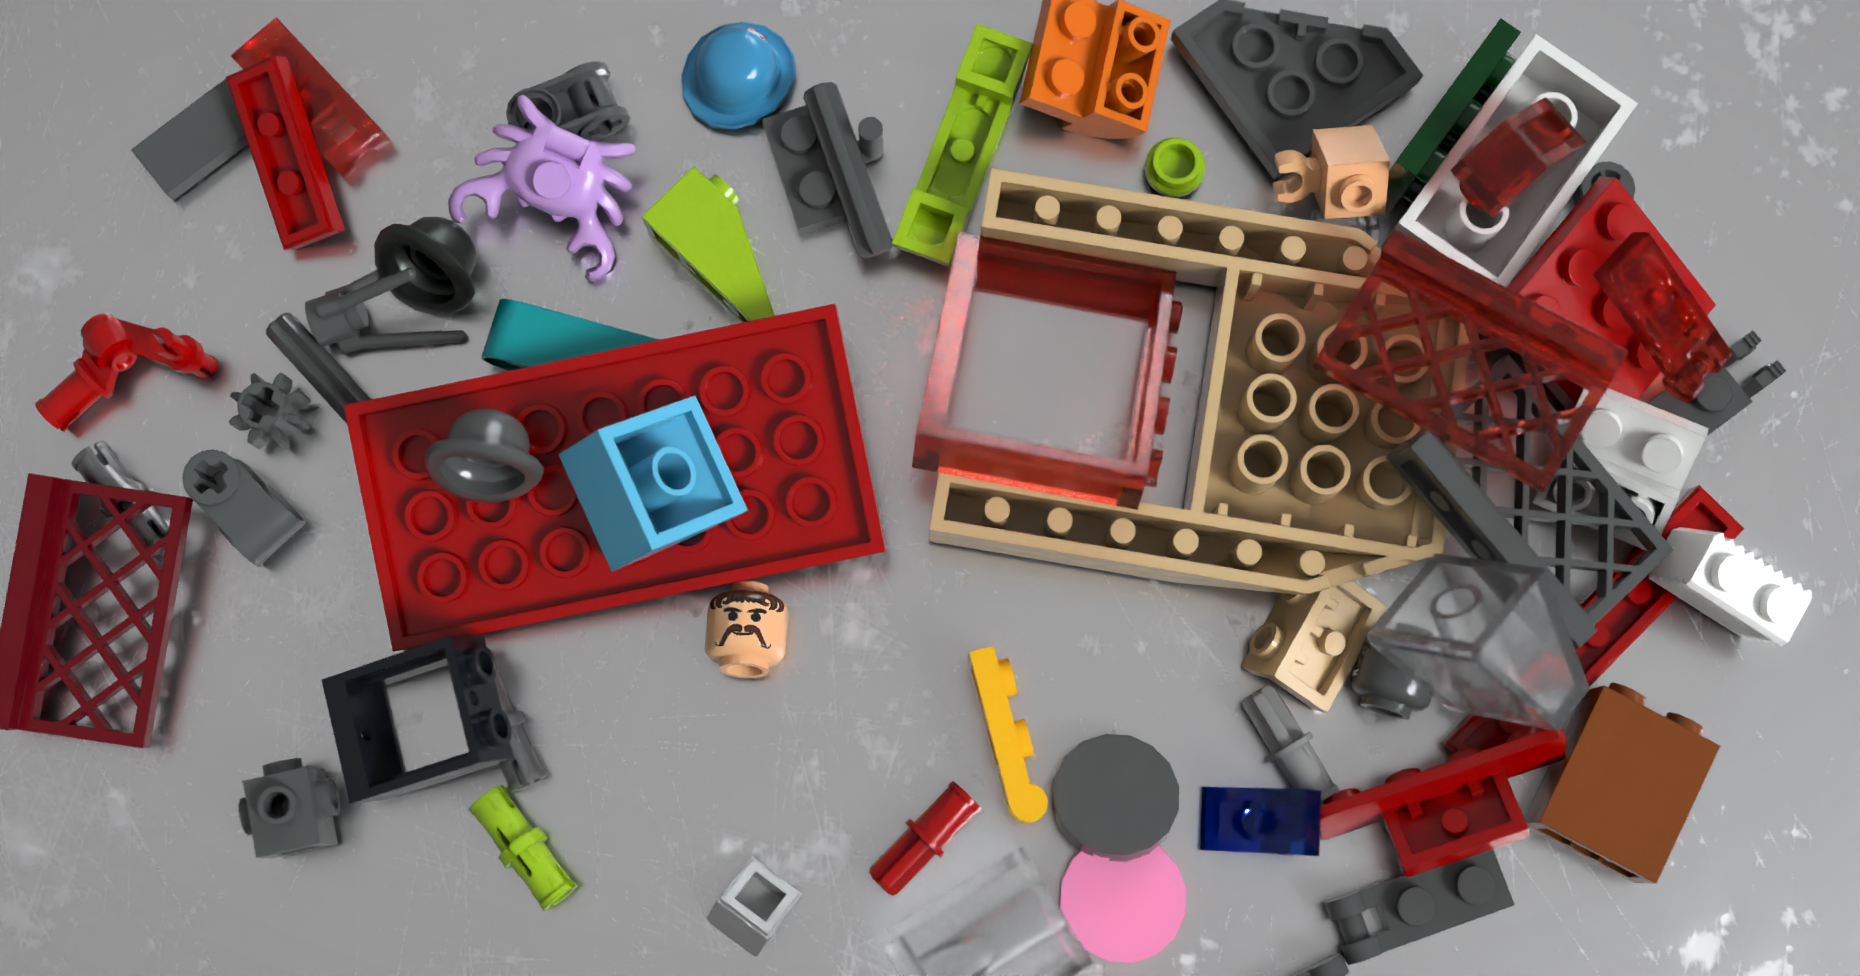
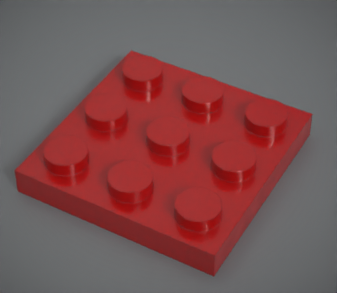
[1485,177,1716,415]

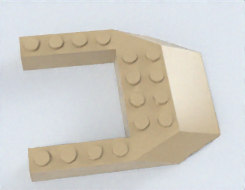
[929,168,1475,595]

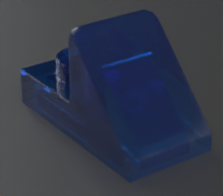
[1200,787,1321,857]

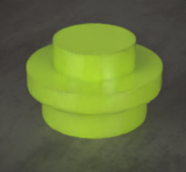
[1144,137,1205,197]

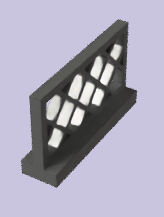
[1386,355,1673,652]

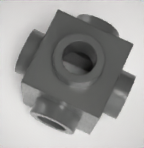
[239,758,340,858]

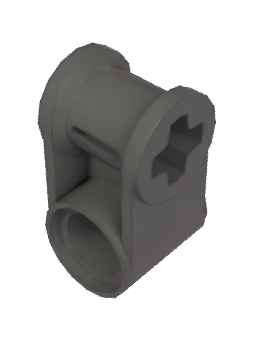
[506,61,630,141]
[182,449,306,567]

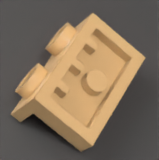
[1242,581,1387,713]

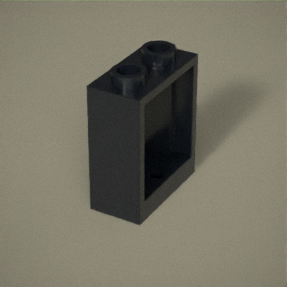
[322,636,514,804]

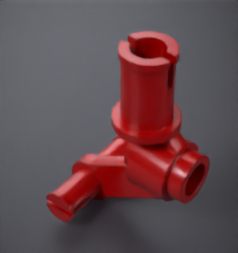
[35,313,219,432]

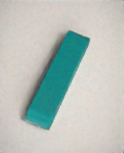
[481,299,660,371]

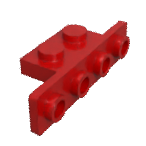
[1314,726,1566,878]

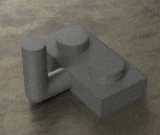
[762,105,884,236]

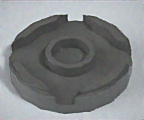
[1052,734,1179,862]

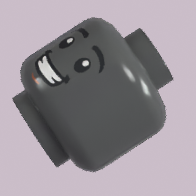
[1351,622,1442,720]

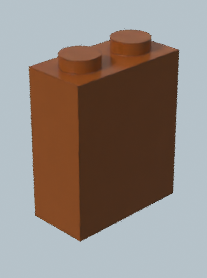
[1524,683,1720,884]

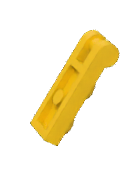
[968,646,1048,823]

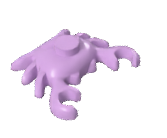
[448,95,636,282]

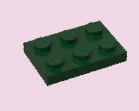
[1386,18,1521,213]

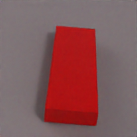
[226,56,345,250]

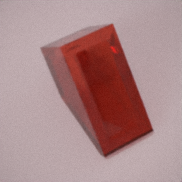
[1450,97,1587,217]

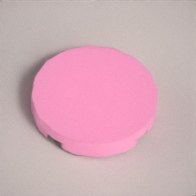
[1059,846,1186,963]

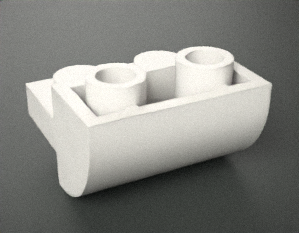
[1533,380,1709,551]

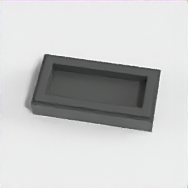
[131,79,248,201]

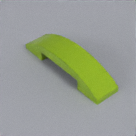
[892,23,1033,267]

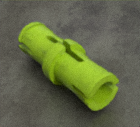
[469,785,577,911]

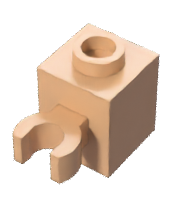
[1273,125,1390,219]

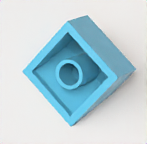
[558,395,748,571]

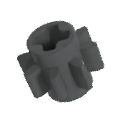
[229,373,311,449]

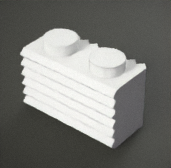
[1649,527,1812,647]

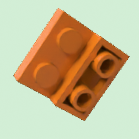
[1019,0,1171,139]

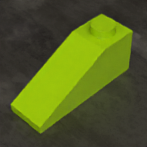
[641,166,775,323]

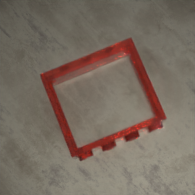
[912,232,1183,510]

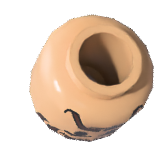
[704,581,789,678]

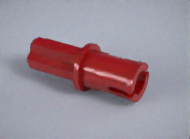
[869,781,981,896]

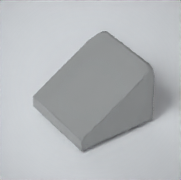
[707,856,802,956]

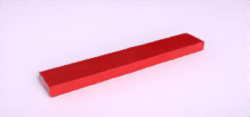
[1440,485,1744,755]

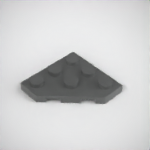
[1170,0,1423,180]

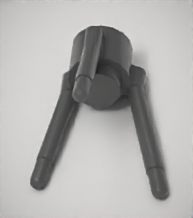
[305,268,467,355]

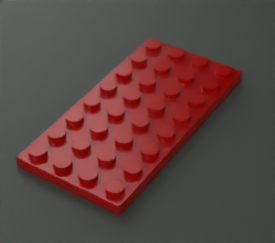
[343,304,887,652]

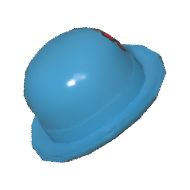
[681,22,796,130]

